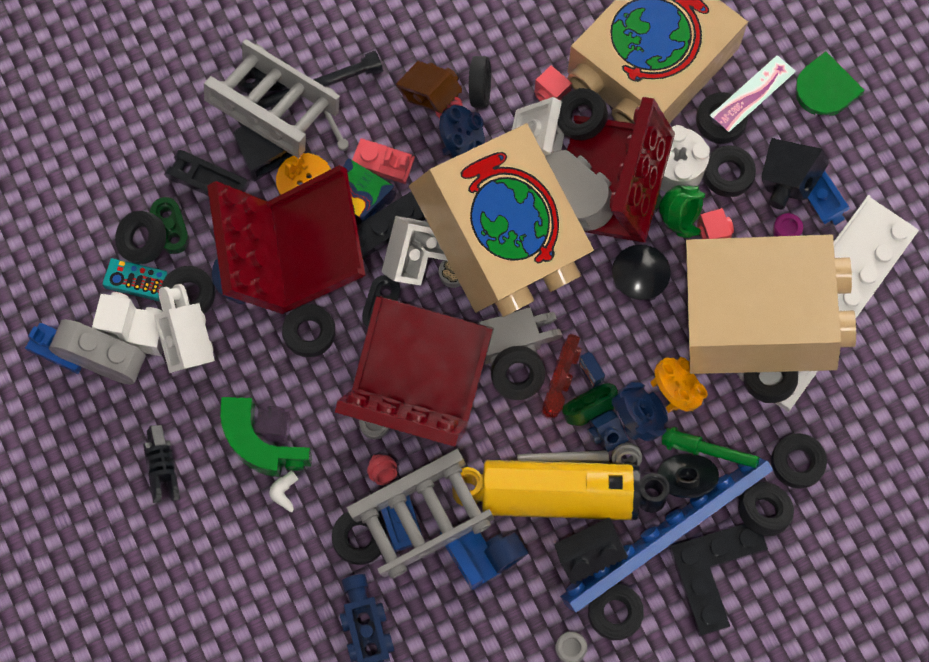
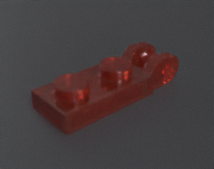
[541,334,582,420]

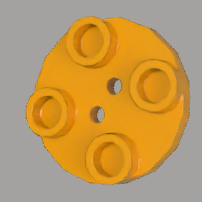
[276,153,331,195]
[650,357,708,413]

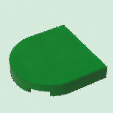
[796,51,865,116]

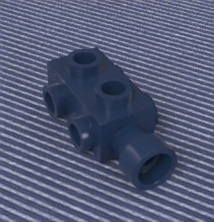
[340,574,395,662]

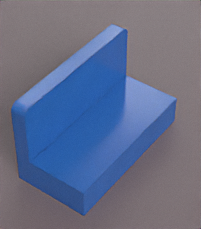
[440,531,502,590]

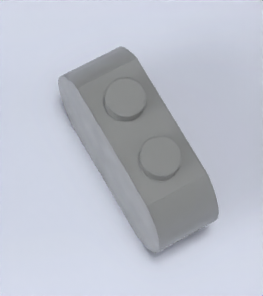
[545,150,613,231]
[49,319,146,385]

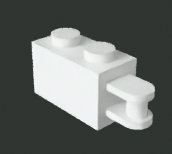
[154,284,215,373]

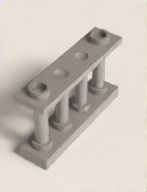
[204,39,340,158]
[346,448,495,579]

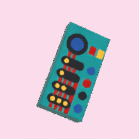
[102,258,168,302]

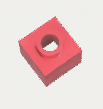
[534,65,572,101]
[697,208,734,239]

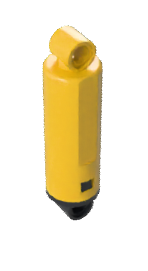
[452,460,670,520]

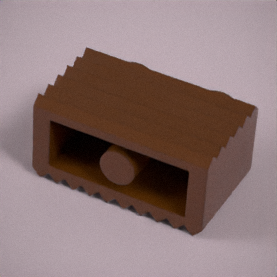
[396,60,462,113]

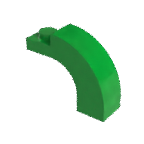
[220,397,312,477]

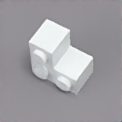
[381,216,448,286]
[92,292,163,356]

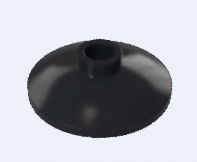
[657,454,719,498]

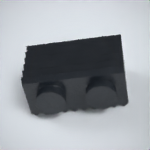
[554,517,628,584]

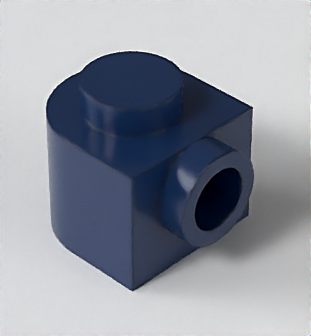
[587,410,629,452]
[484,533,529,573]

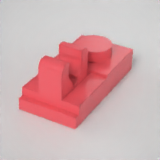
[352,138,415,184]

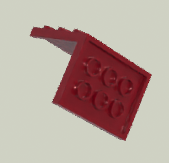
[567,97,675,243]
[207,165,366,314]
[335,296,494,447]

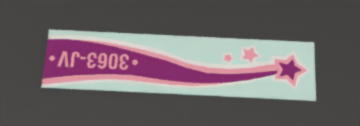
[710,56,796,132]

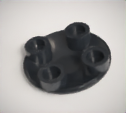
[612,244,671,301]

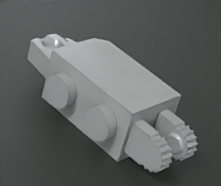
[478,307,563,366]

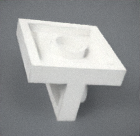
[512,97,564,156]

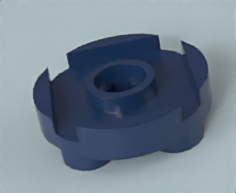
[612,382,668,441]

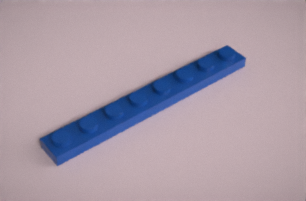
[560,458,773,613]

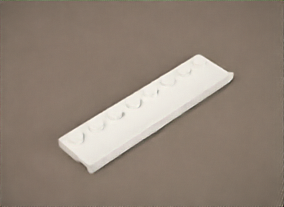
[737,195,919,412]

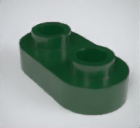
[150,197,189,254]
[562,383,618,426]

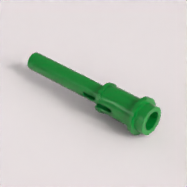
[662,426,759,468]

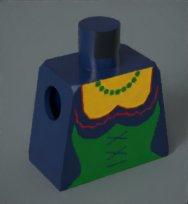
[343,158,395,225]

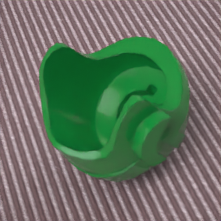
[659,185,705,238]

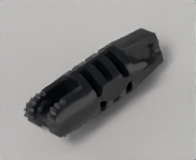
[143,425,180,503]

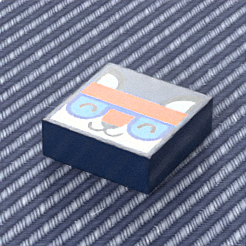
[578,352,605,388]

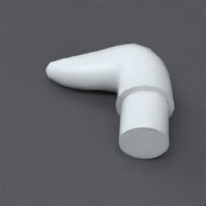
[269,470,298,512]

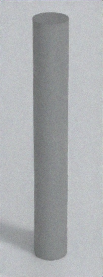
[517,450,609,463]

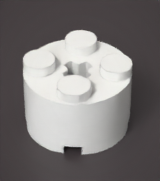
[660,125,710,192]

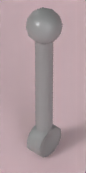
[323,110,349,151]

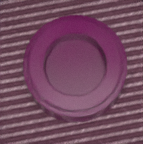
[773,213,803,237]

